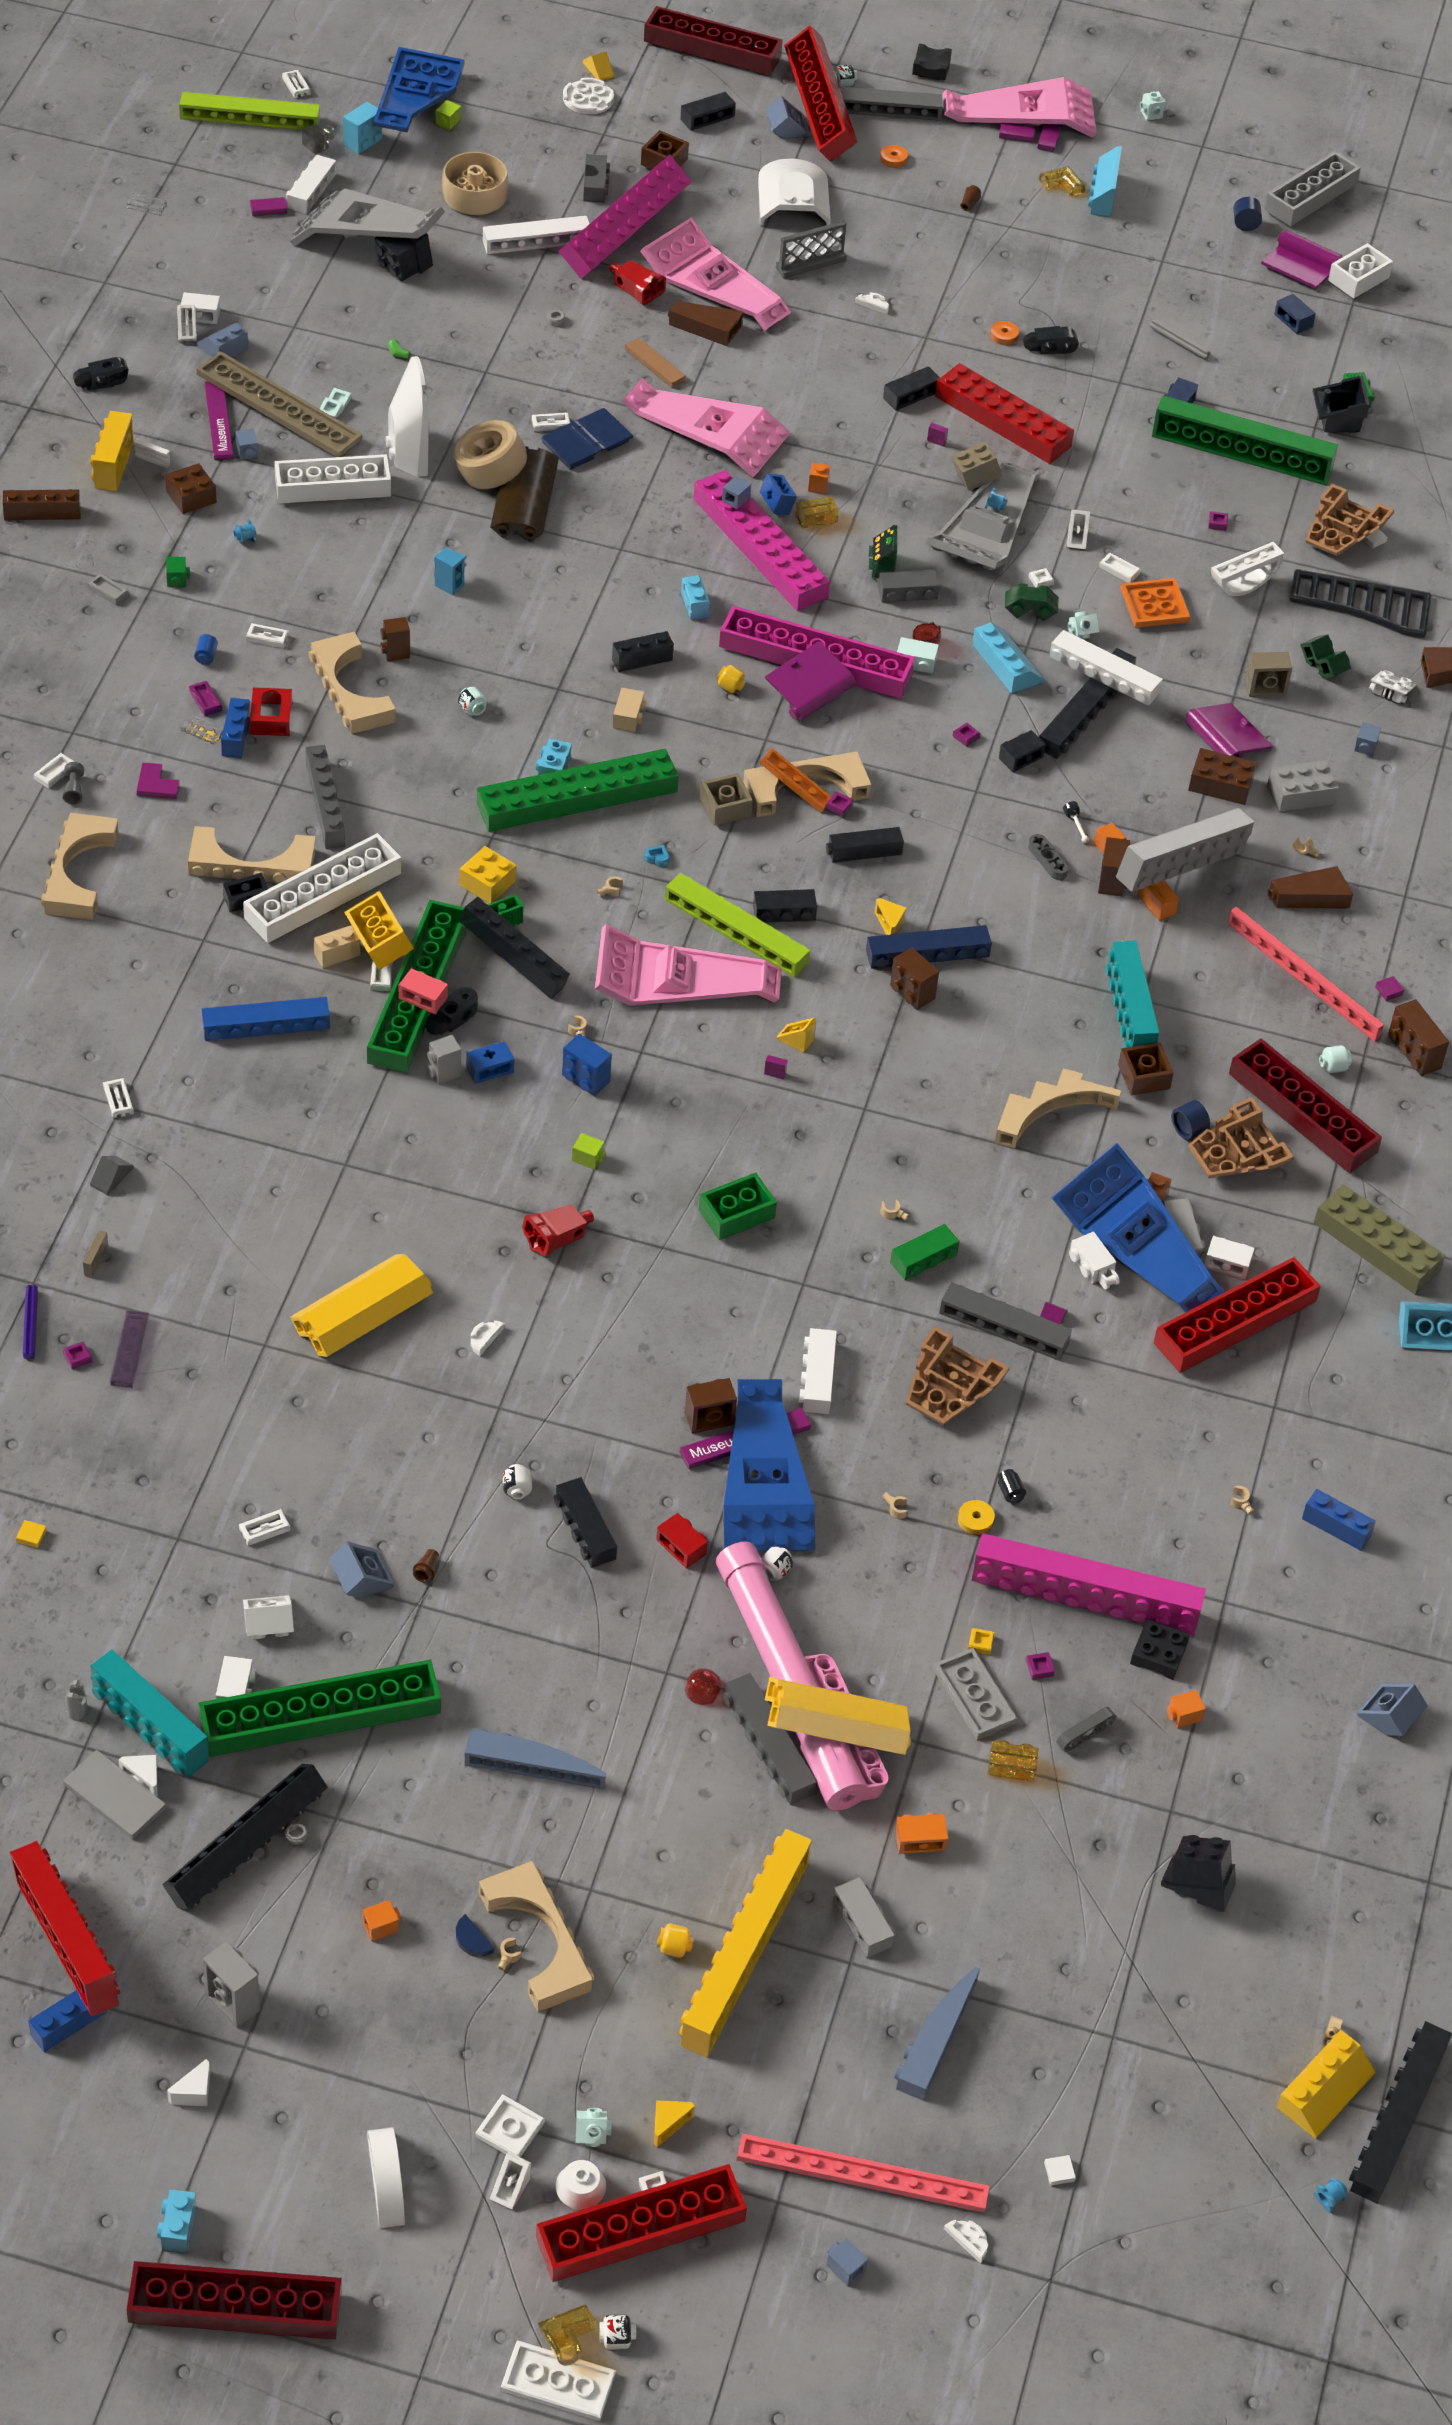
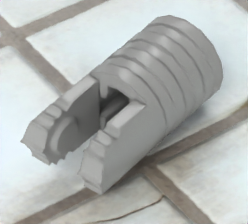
[65,1680,88,1720]

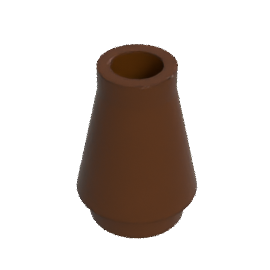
[960,185,981,211]
[413,1549,439,1583]

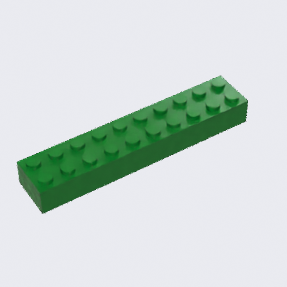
[1152,396,1338,486]
[477,748,679,832]
[367,900,467,1073]
[198,1659,441,1757]

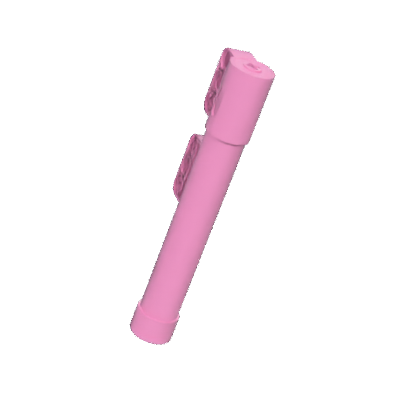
[716,1542,889,1811]

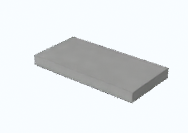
[932,1648,1018,1740]
[63,1750,166,1840]

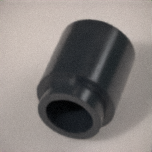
[998,1469,1027,1503]

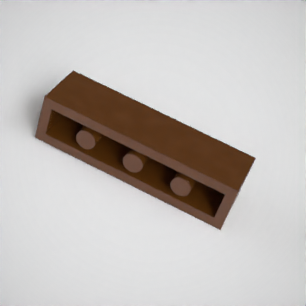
[3,489,81,520]

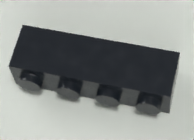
[554,1477,617,1568]

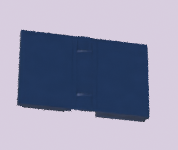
[541,408,633,470]

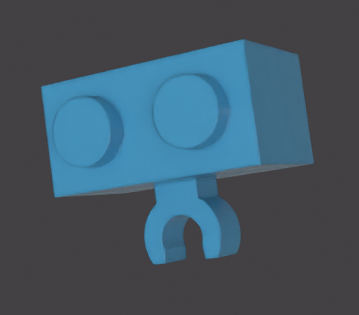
[434,547,467,595]

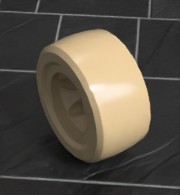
[442,152,508,215]
[453,420,527,489]

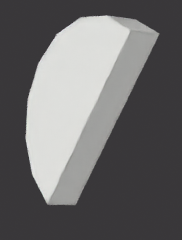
[855,292,889,314]
[471,1321,505,1357]
[944,2220,988,2264]

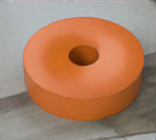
[880,145,908,168]
[990,321,1019,345]

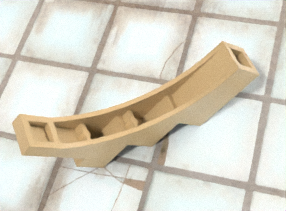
[995,1068,1121,1148]

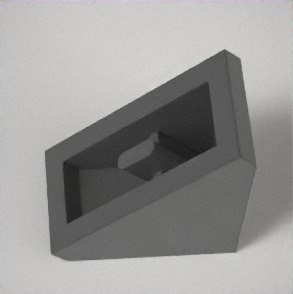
[90,1156,134,1196]

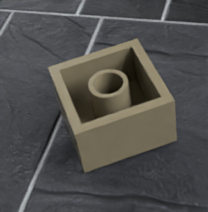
[951,442,1002,491]
[1245,652,1293,697]
[700,773,753,826]

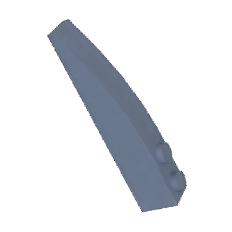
[465,1729,606,1789]
[894,1967,980,2101]

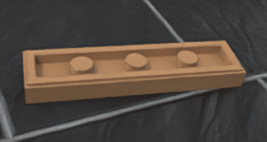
[625,338,686,388]

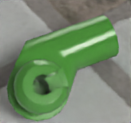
[388,339,410,359]

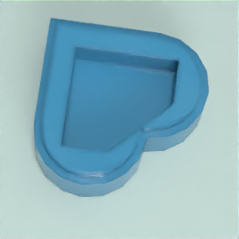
[644,845,670,867]

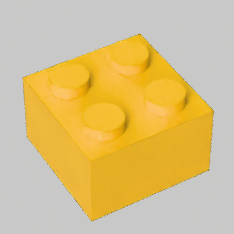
[459,846,517,903]

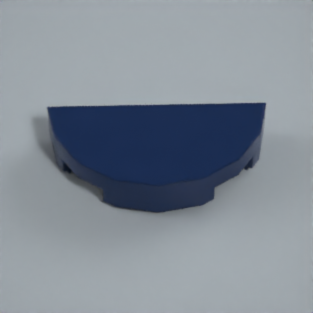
[456,1914,494,1956]

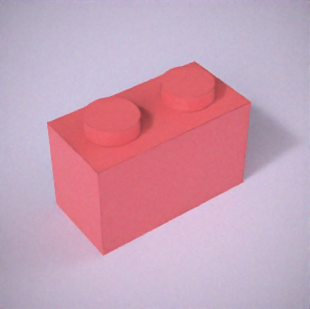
[399,968,448,1014]

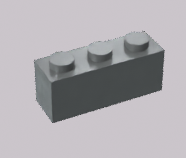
[878,570,939,602]

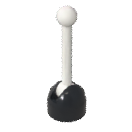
[1063,801,1089,843]

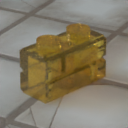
[795,496,839,529]
[987,1740,1039,1782]

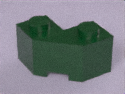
[1005,583,1059,621]
[1300,634,1352,678]

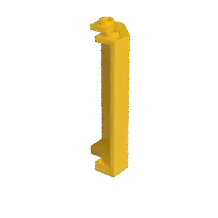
[290,1254,433,1357]
[765,1677,911,1755]

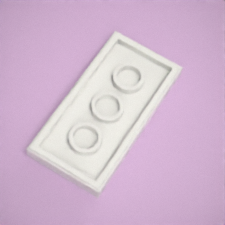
[500,2340,616,2421]

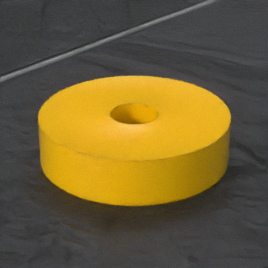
[958,1500,995,1535]

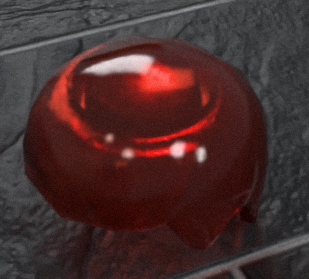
[913,622,941,644]
[685,1668,722,1705]

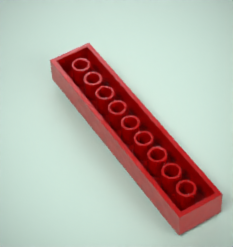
[784,25,858,162]

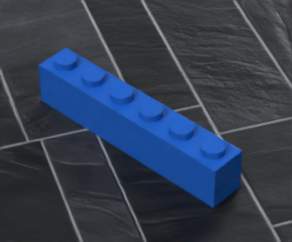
[202,997,330,1041]

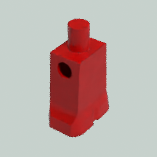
[609,260,666,305]
[522,1204,594,1256]

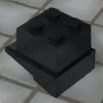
[375,233,433,281]
[1313,376,1370,433]
[1161,1835,1236,1912]

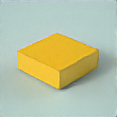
[16,1520,47,1548]
[968,1628,995,1655]

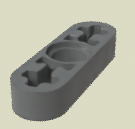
[1028,834,1068,880]
[1056,1707,1117,1752]

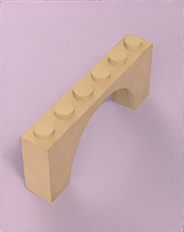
[308,632,396,734]
[743,751,871,817]
[41,812,119,920]
[188,826,316,883]
[479,1861,594,2012]

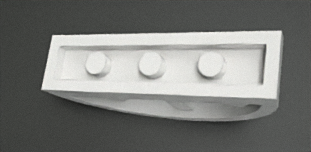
[1211,542,1284,596]
[367,2127,405,2228]

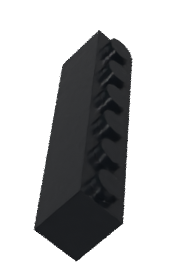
[459,897,570,999]

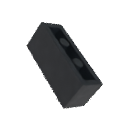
[680,91,736,131]
[883,366,940,411]
[612,631,674,672]
[753,889,817,923]

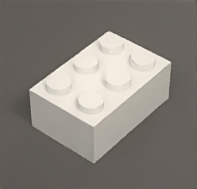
[1328,243,1393,298]

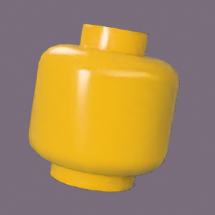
[716,665,746,694]
[657,1923,694,1958]

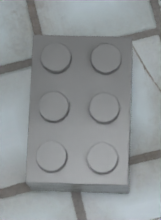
[1267,760,1339,812]
[203,1941,260,2028]

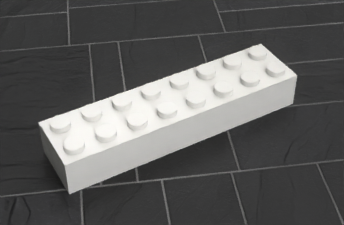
[243,833,401,943]

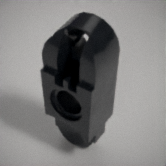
[1023,326,1079,354]
[73,357,129,391]
[426,987,478,1035]

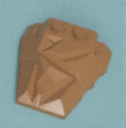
[1306,484,1394,556]
[1188,1097,1294,1178]
[906,1326,1009,1426]

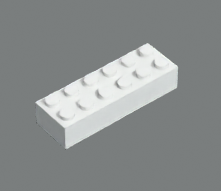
[274,454,391,504]

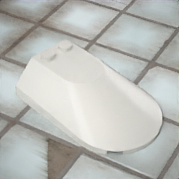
[758,159,831,226]
[386,356,428,477]

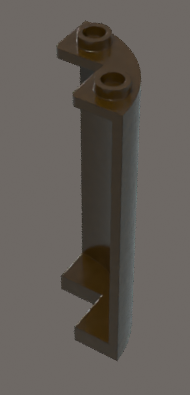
[490,446,559,541]

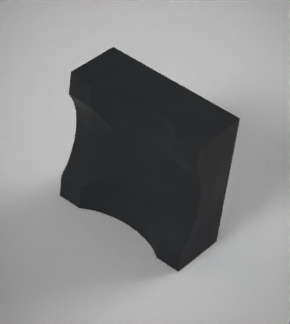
[912,44,952,80]
[1130,1619,1190,1680]

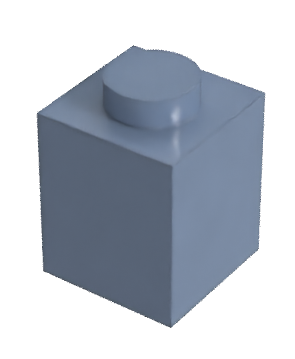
[235,428,259,460]
[722,475,751,509]
[1354,722,1381,756]
[826,2238,868,2286]

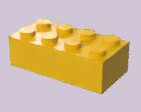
[90,411,134,491]
[345,891,414,970]

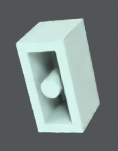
[897,637,939,674]

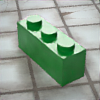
[890,1224,960,1280]

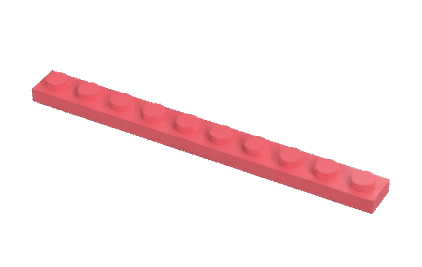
[1228,907,1384,1042]
[737,2133,989,2213]

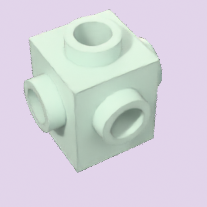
[1140,91,1166,121]
[1068,611,1099,639]
[576,2108,612,2147]

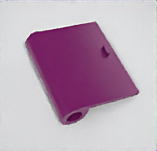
[1261,230,1342,289]
[765,641,856,721]
[1185,703,1273,758]

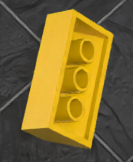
[1277,2030,1376,2139]

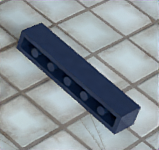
[866,925,992,968]

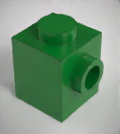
[166,557,190,587]

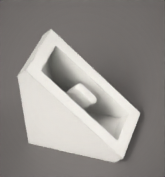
[1067,510,1090,549]
[119,1755,158,1797]
[167,2059,210,2106]
[490,2152,531,2209]

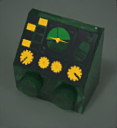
[868,525,897,578]

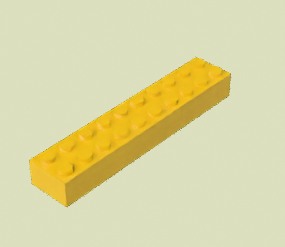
[679,1829,812,2058]

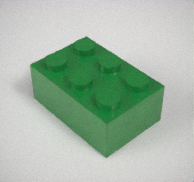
[698,1172,777,1240]

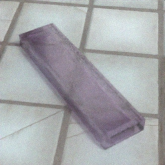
[110,1310,149,1388]

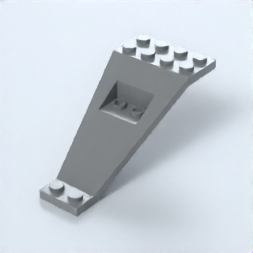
[290,188,445,246]
[926,461,1041,570]

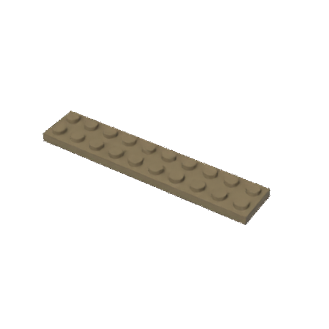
[197,351,362,457]

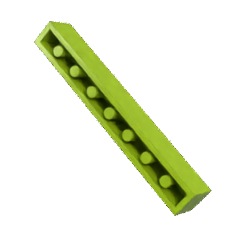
[179,92,320,131]
[665,873,810,978]

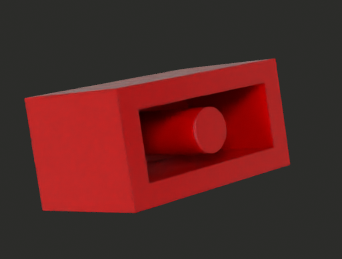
[656,1513,708,1569]

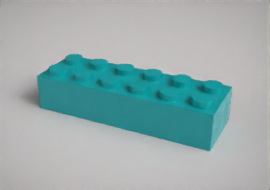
[1105,940,1159,1048]
[90,1649,209,1779]

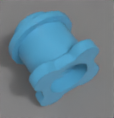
[984,487,1008,512]
[233,520,257,543]
[1314,2178,1348,2212]

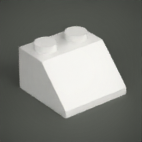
[243,1595,294,1639]

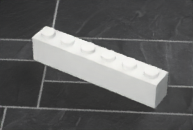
[483,216,589,254]
[1049,630,1163,706]

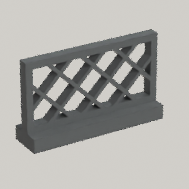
[776,221,847,279]

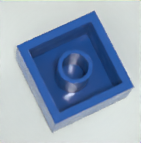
[562,1033,612,1096]

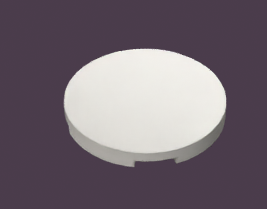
[563,78,614,115]

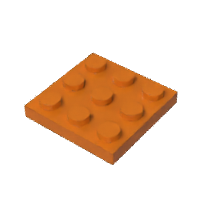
[1120,578,1190,628]

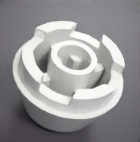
[556,2160,606,2211]

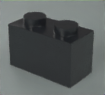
[999,730,1046,772]
[223,873,268,913]

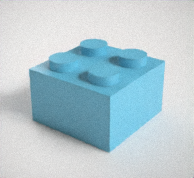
[343,102,382,154]

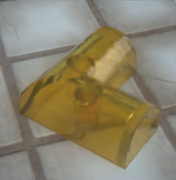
[1039,166,1085,196]
[538,2304,596,2366]

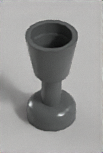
[62,762,84,804]

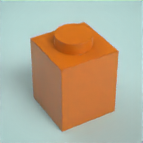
[808,462,831,494]
[1094,823,1126,854]
[1167,1690,1206,1728]
[362,1900,401,1942]

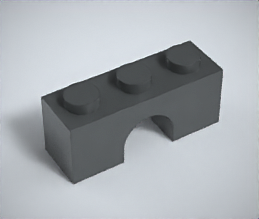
[583,154,610,202]

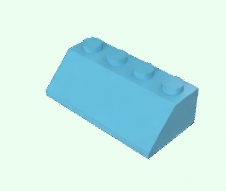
[1088,146,1122,217]
[972,623,1045,694]
[1399,1301,1452,1350]

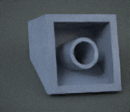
[767,96,810,139]
[197,323,248,358]
[329,1542,395,1598]
[1357,1683,1428,1736]

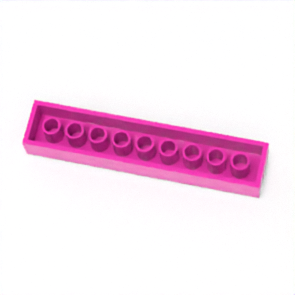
[558,155,692,279]
[693,470,830,611]
[719,606,915,699]
[972,1533,1206,1636]

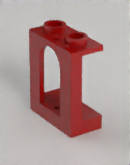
[250,687,293,736]

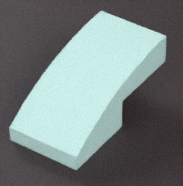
[320,388,352,418]

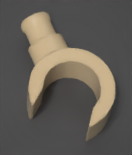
[1293,836,1320,858]
[597,876,623,897]
[568,1015,587,1037]
[880,1199,909,1221]
[1230,1486,1254,1515]
[882,1492,908,1519]
[497,1937,521,1971]
[1325,2016,1343,2039]

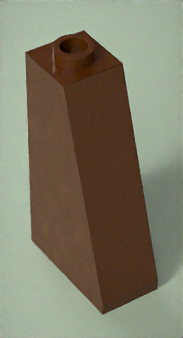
[668,301,744,346]
[1421,647,1452,688]
[1268,866,1353,909]

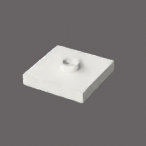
[475,2094,545,2158]

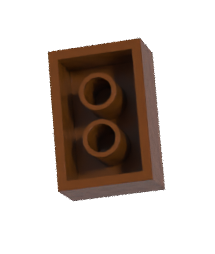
[1188,748,1257,805]
[1388,999,1449,1076]

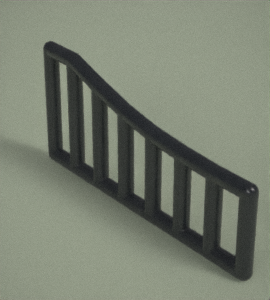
[1290,569,1431,637]

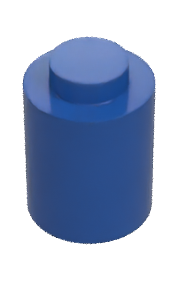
[194,634,218,665]

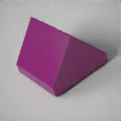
[1040,1302,1068,1324]

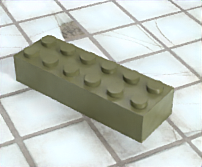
[1314,1184,1445,1295]

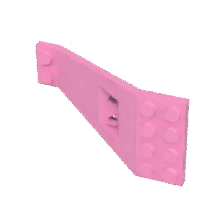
[943,77,1097,138]
[640,217,792,331]
[622,378,791,478]
[595,924,782,1006]

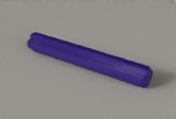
[23,1285,38,1359]

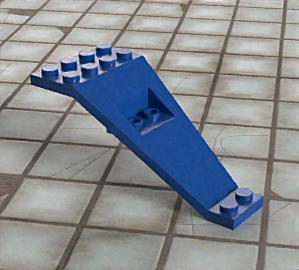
[373,47,465,133]
[1051,1143,1224,1313]
[723,1379,815,1551]

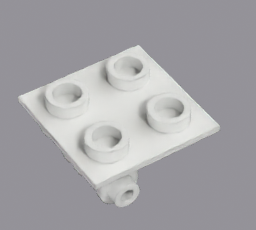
[1369,670,1416,704]

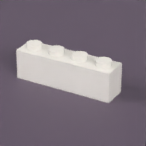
[286,155,336,215]
[799,1328,836,1414]

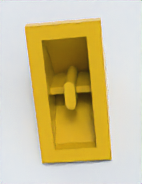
[583,51,614,81]
[875,898,906,935]
[777,1018,816,1053]
[654,2100,695,2147]

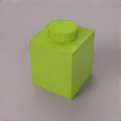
[435,100,461,130]
[572,1133,606,1170]

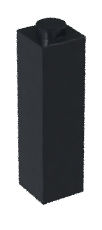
[826,827,904,863]

